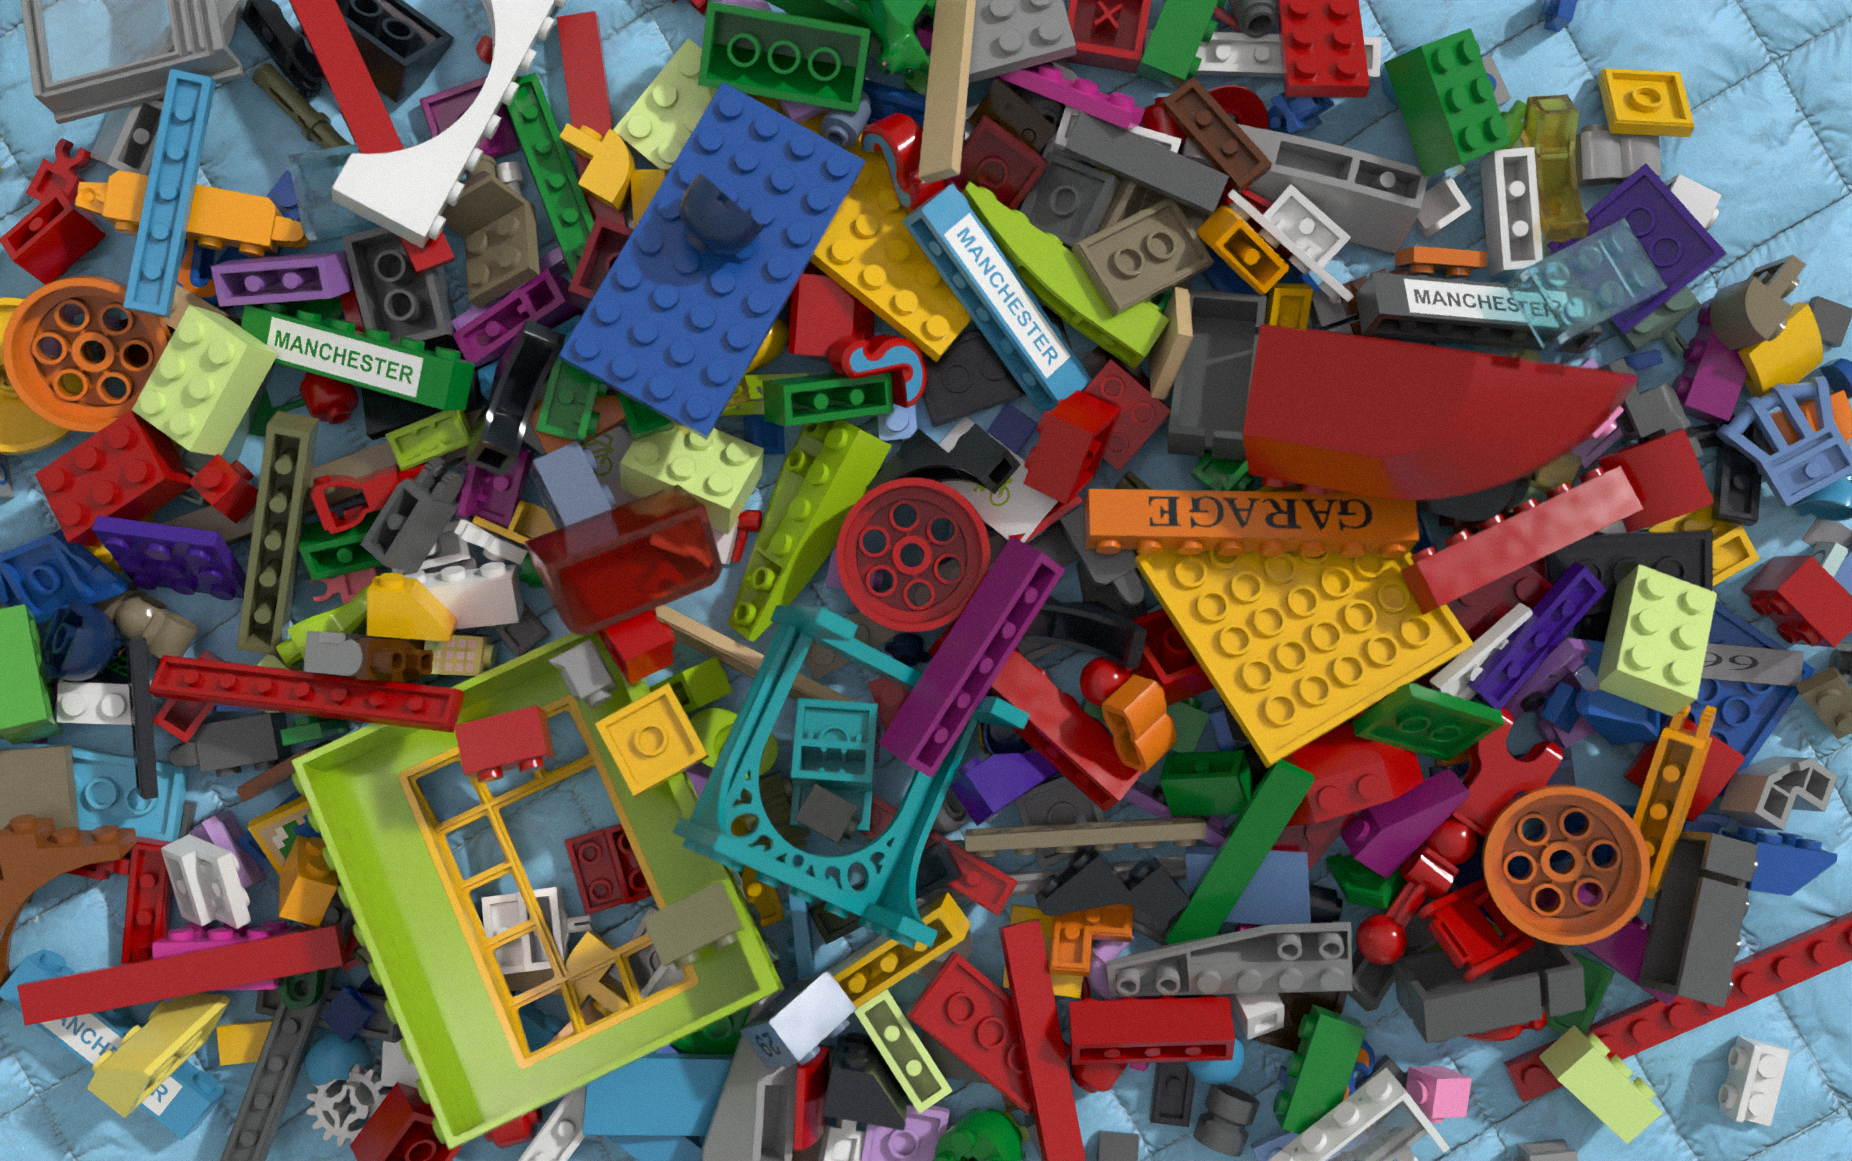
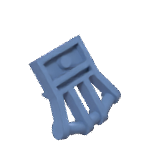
[1716,376,1852,508]

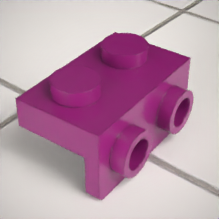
[456,447,534,527]

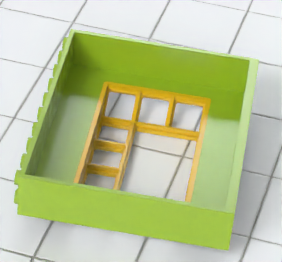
[292,625,784,1149]

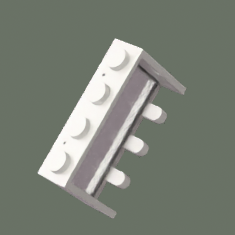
[1267,1067,1450,1161]

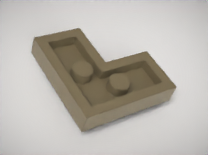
[1796,666,1852,740]

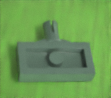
[1609,286,1701,356]

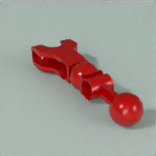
[1356,707,1563,965]

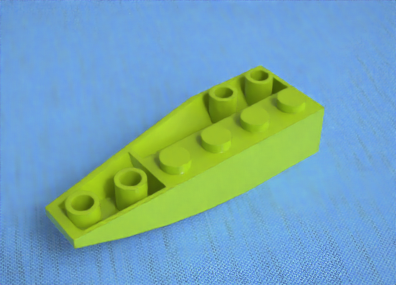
[963,182,1170,369]
[727,419,892,642]

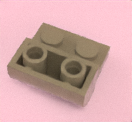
[1710,255,1806,350]

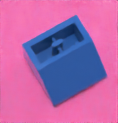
[1576,640,1660,745]
[1722,826,1838,896]

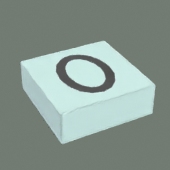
[1810,541,1848,577]

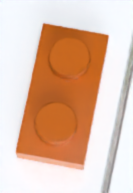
[1395,246,1487,278]

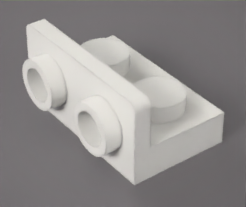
[1718,1036,1790,1127]

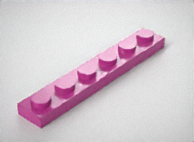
[916,26,1145,130]

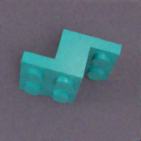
[790,698,878,833]

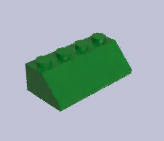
[698,0,872,112]

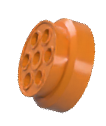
[2,276,171,432]
[1481,784,1650,945]

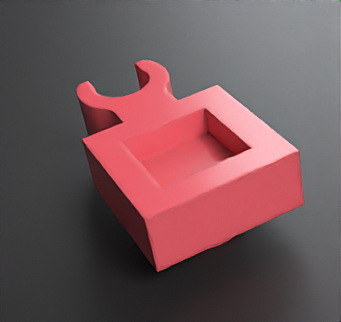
[309,566,381,604]

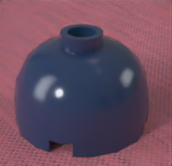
[679,173,764,255]
[42,600,121,681]

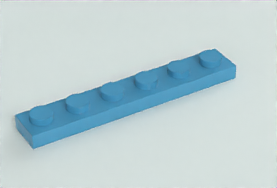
[123,69,216,318]

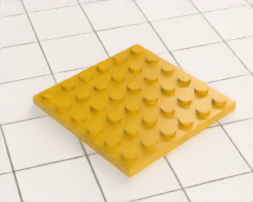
[1134,483,1474,768]

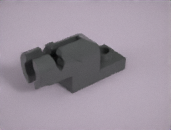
[1596,358,1704,458]

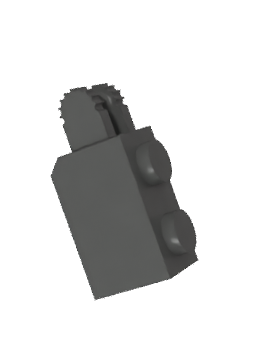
[360,457,464,573]
[1058,505,1146,608]
[168,712,292,777]

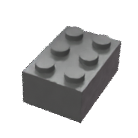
[342,227,456,346]

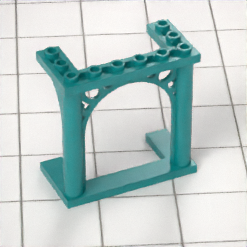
[673,605,1030,949]

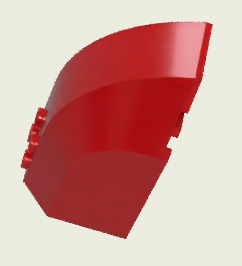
[1243,324,1638,500]

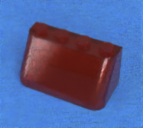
[525,484,722,635]

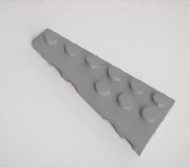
[968,0,1077,84]

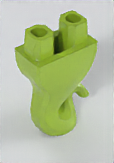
[276,584,370,667]

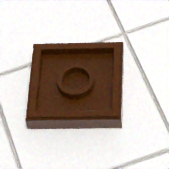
[236,740,332,803]

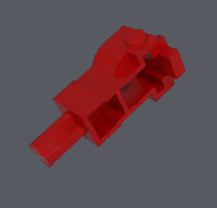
[309,463,427,534]

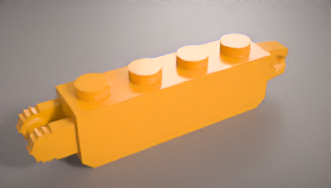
[75,170,312,257]
[1633,705,1717,916]

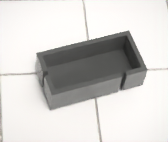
[1167,289,1267,461]
[1637,831,1758,1008]
[1394,935,1585,1044]

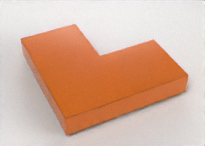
[1049,904,1134,977]

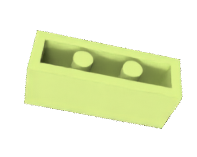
[854,989,952,1114]
[1539,1025,1663,1144]

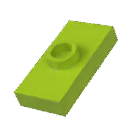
[385,410,472,471]

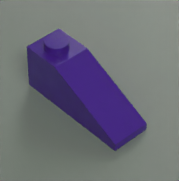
[950,752,1060,826]

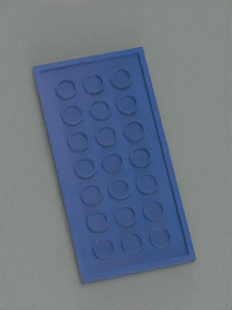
[559,82,865,440]

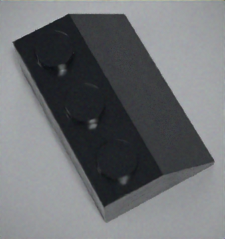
[301,0,454,103]
[823,1032,907,1131]

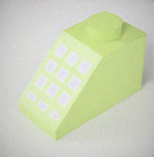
[424,631,497,676]

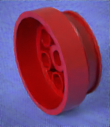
[836,478,991,632]

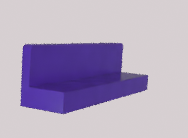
[1467,562,1606,710]

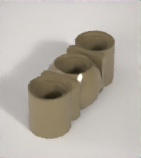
[92,578,199,659]

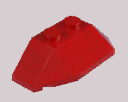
[1282,721,1424,827]

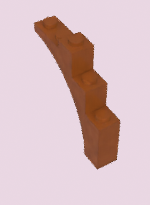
[0,814,137,1003]

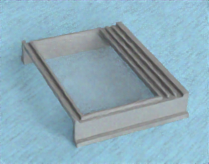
[21,0,244,124]

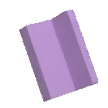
[189,810,268,890]

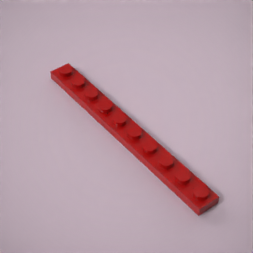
[1503,911,1852,1103]

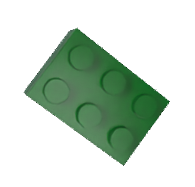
[1384,28,1511,178]

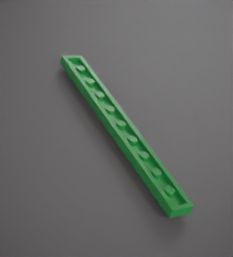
[504,73,672,441]

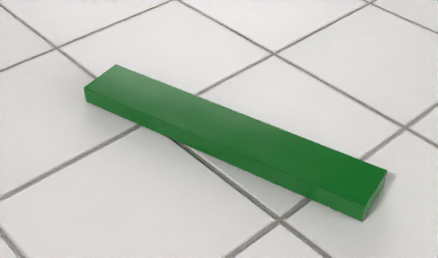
[1165,759,1314,944]

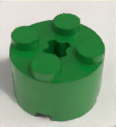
[933,1108,1026,1161]

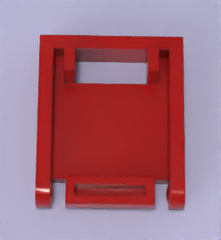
[1417,878,1537,983]

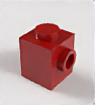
[189,454,258,524]

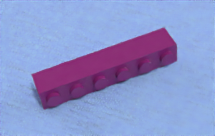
[879,536,1065,778]

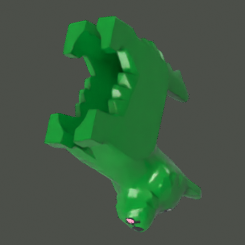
[849,0,936,80]

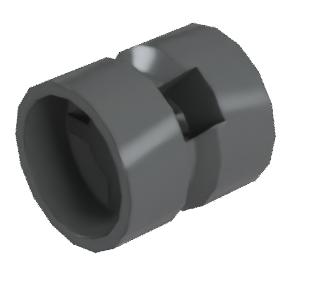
[1193,1084,1260,1157]

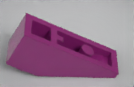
[452,268,584,368]
[1340,769,1471,879]

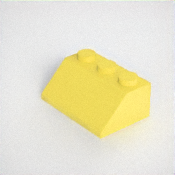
[87,993,231,1118]

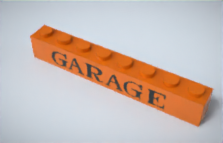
[1084,489,1419,559]

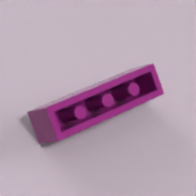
[1536,882,1676,1006]

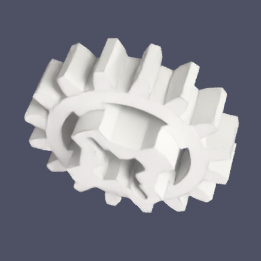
[306,1064,391,1147]

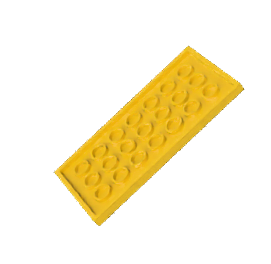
[747,94,973,362]

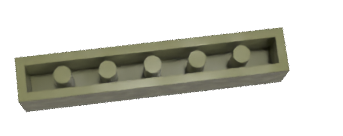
[237,411,319,656]

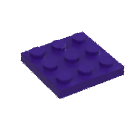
[1547,163,1727,335]
[92,516,247,601]

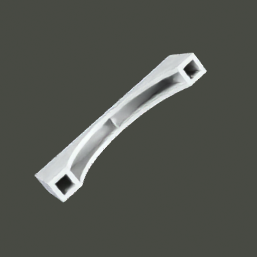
[332,0,567,248]

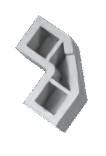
[1718,756,1838,830]

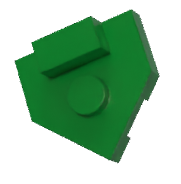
[1325,853,1407,910]

